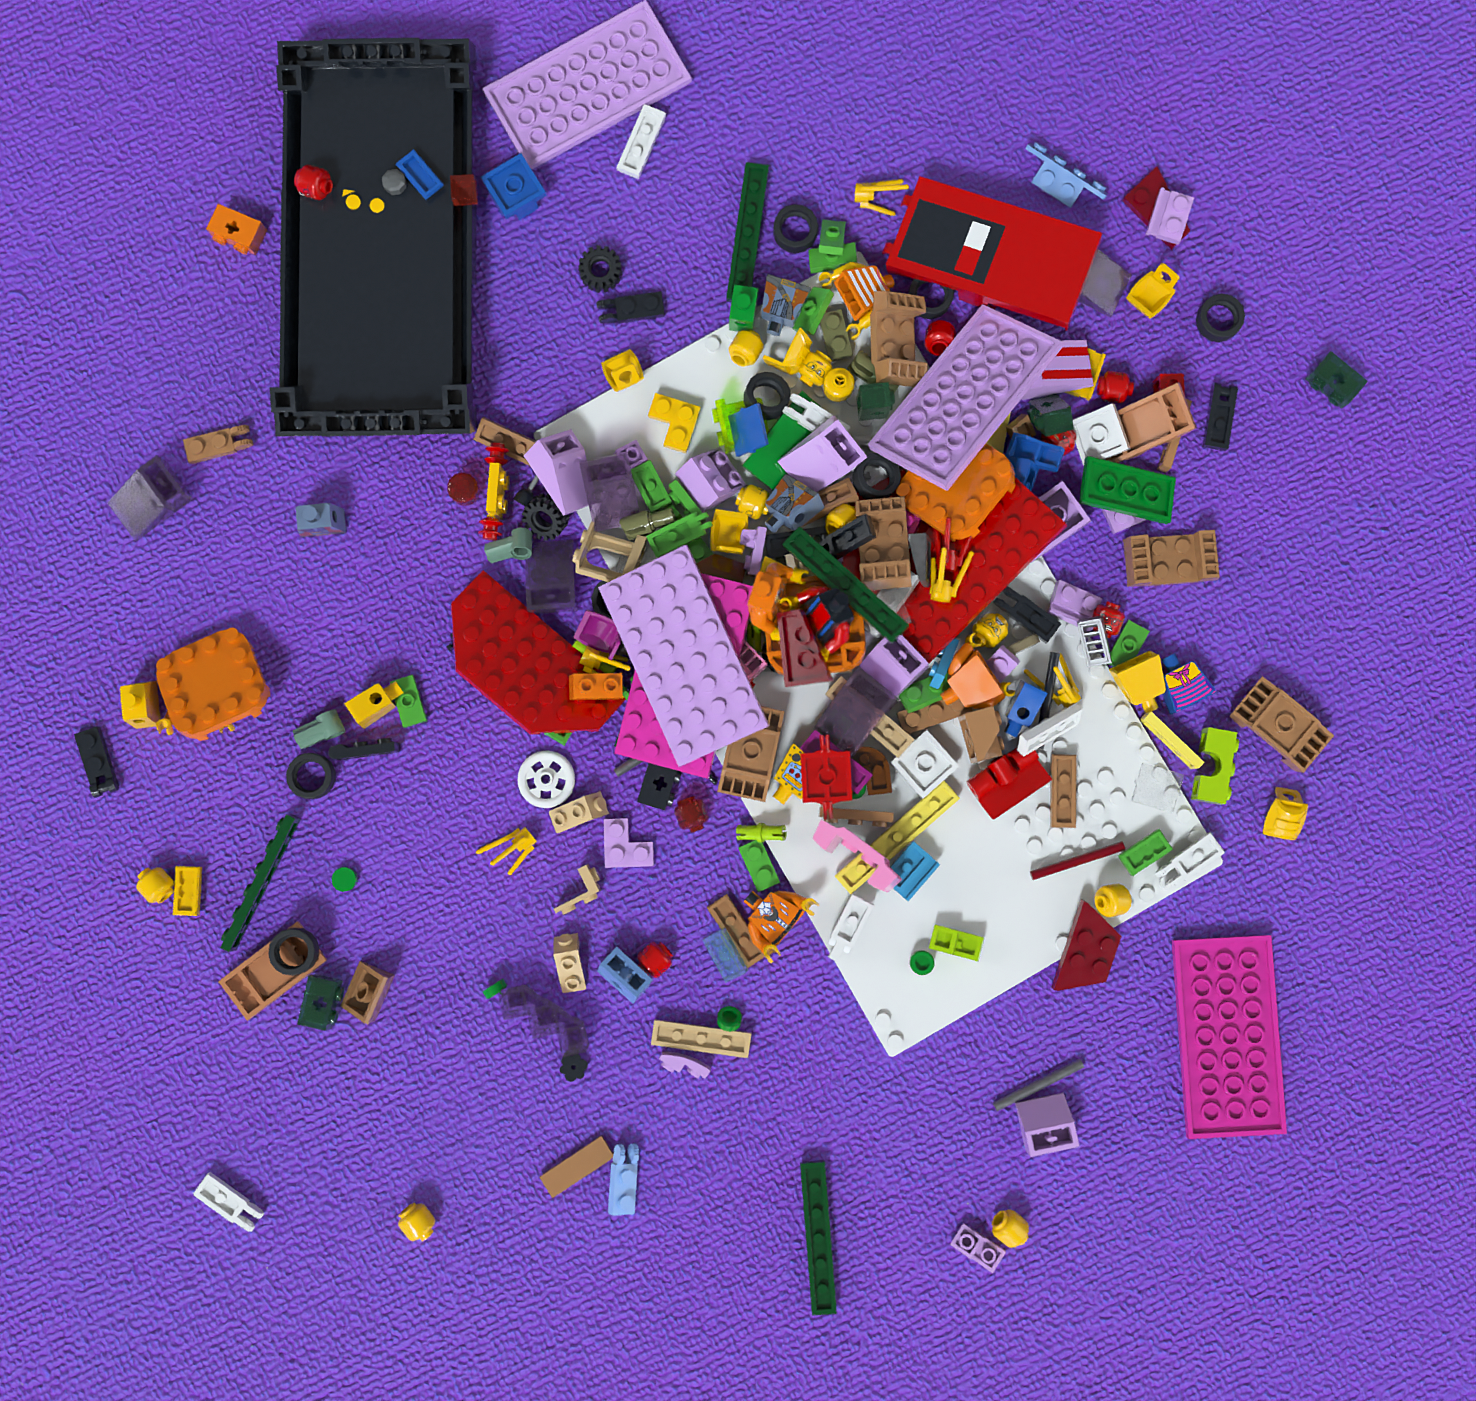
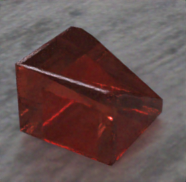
[450,174,478,206]

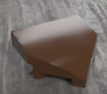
[696,554,746,584]

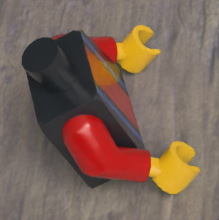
[779,585,854,662]

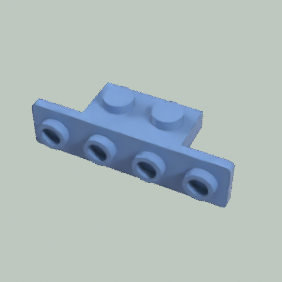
[1025,142,1108,208]

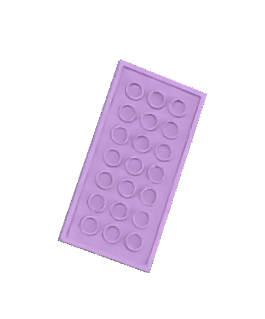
[482,0,692,169]
[868,304,1062,491]
[598,545,769,767]

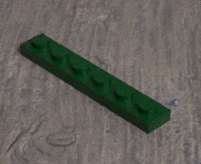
[726,162,769,302]
[782,526,909,644]
[220,814,301,952]
[800,1160,837,1316]

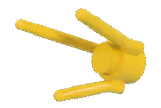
[855,179,909,216]
[929,547,974,603]
[580,646,631,699]
[1024,653,1082,708]
[476,827,537,875]

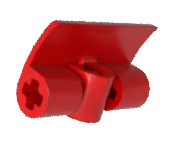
[966,746,1052,820]

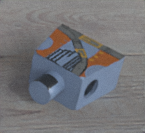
[761,274,811,336]
[765,474,825,533]
[296,503,346,538]

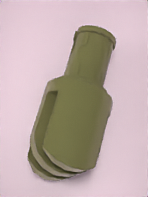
[847,350,899,395]
[619,507,676,540]

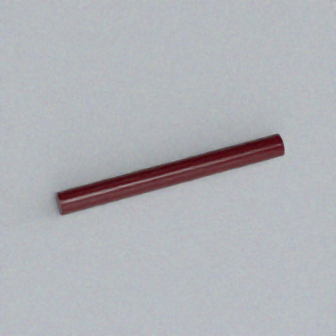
[1030,841,1125,880]

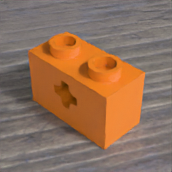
[206,204,267,255]
[569,673,623,700]

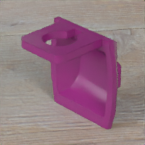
[573,610,621,661]

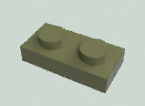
[820,309,853,362]

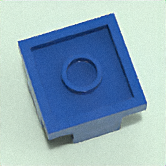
[481,153,547,220]

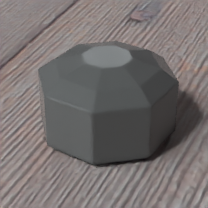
[382,169,407,195]

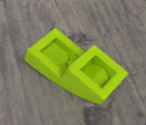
[929,924,985,962]

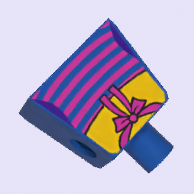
[1162,653,1217,714]

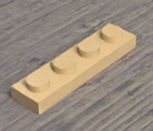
[825,676,915,759]
[651,1019,751,1058]

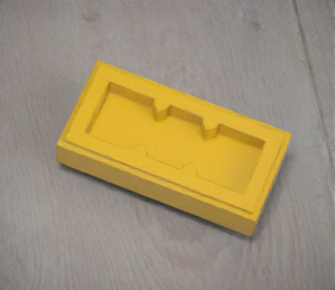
[173,866,202,916]

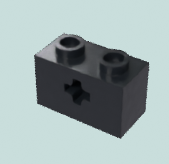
[637,763,682,811]

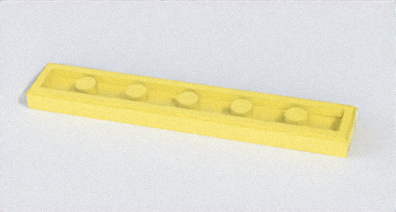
[835,780,960,895]

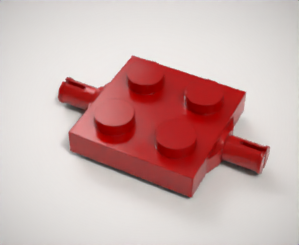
[800,735,852,819]

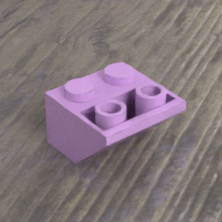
[675,447,747,513]
[859,635,929,701]
[1015,1092,1079,1157]

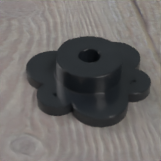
[560,1053,588,1082]

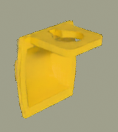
[1126,263,1180,319]
[762,328,812,376]
[601,349,644,392]
[710,509,748,555]
[1263,787,1308,840]

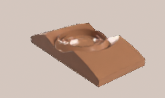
[1105,383,1197,463]
[218,921,327,1021]

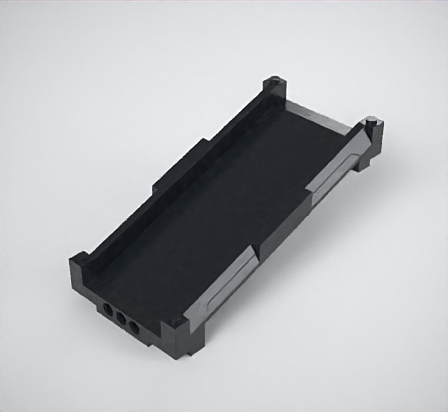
[269,38,477,436]

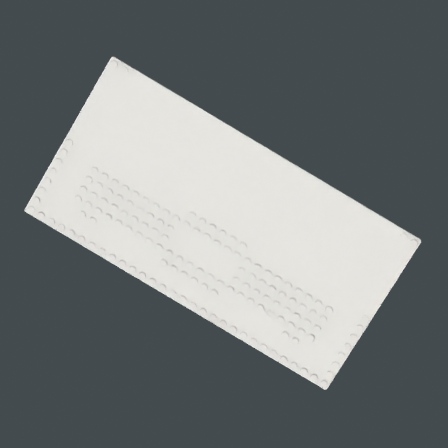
[534,251,1223,1057]

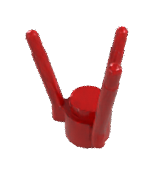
[935,517,972,572]

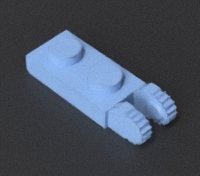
[608,1143,639,1216]

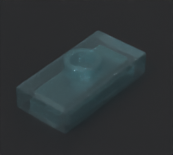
[702,928,748,983]

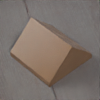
[340,961,395,1024]

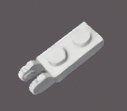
[782,393,850,432]
[1155,833,1225,890]
[193,1172,264,1232]

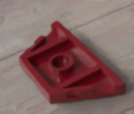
[1051,899,1122,991]

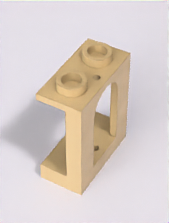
[573,521,647,582]

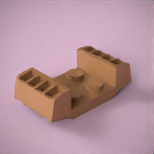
[870,291,927,387]
[855,496,912,590]
[1123,530,1220,587]
[1229,676,1334,773]
[717,706,785,802]

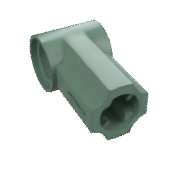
[484,527,532,563]
[293,709,346,749]

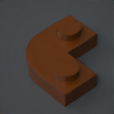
[841,747,892,795]

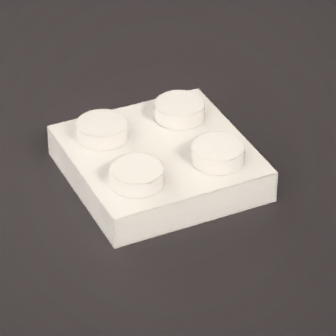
[1068,404,1131,466]
[890,730,959,799]

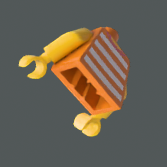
[819,262,894,340]

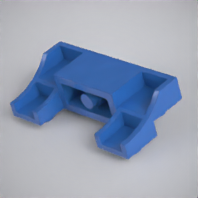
[1005,433,1065,491]

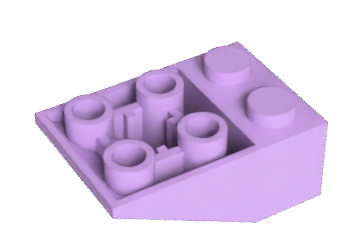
[777,415,867,492]
[524,429,597,516]

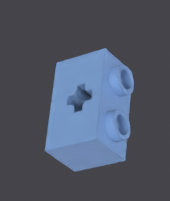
[597,947,653,1004]

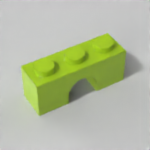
[1191,727,1239,805]

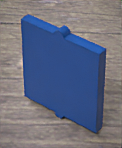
[727,403,769,457]

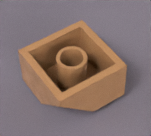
[958,706,1004,764]

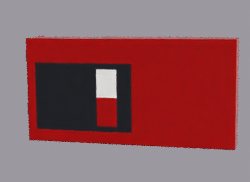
[882,176,1103,331]

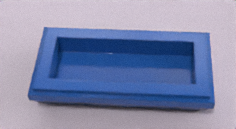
[395,149,444,200]

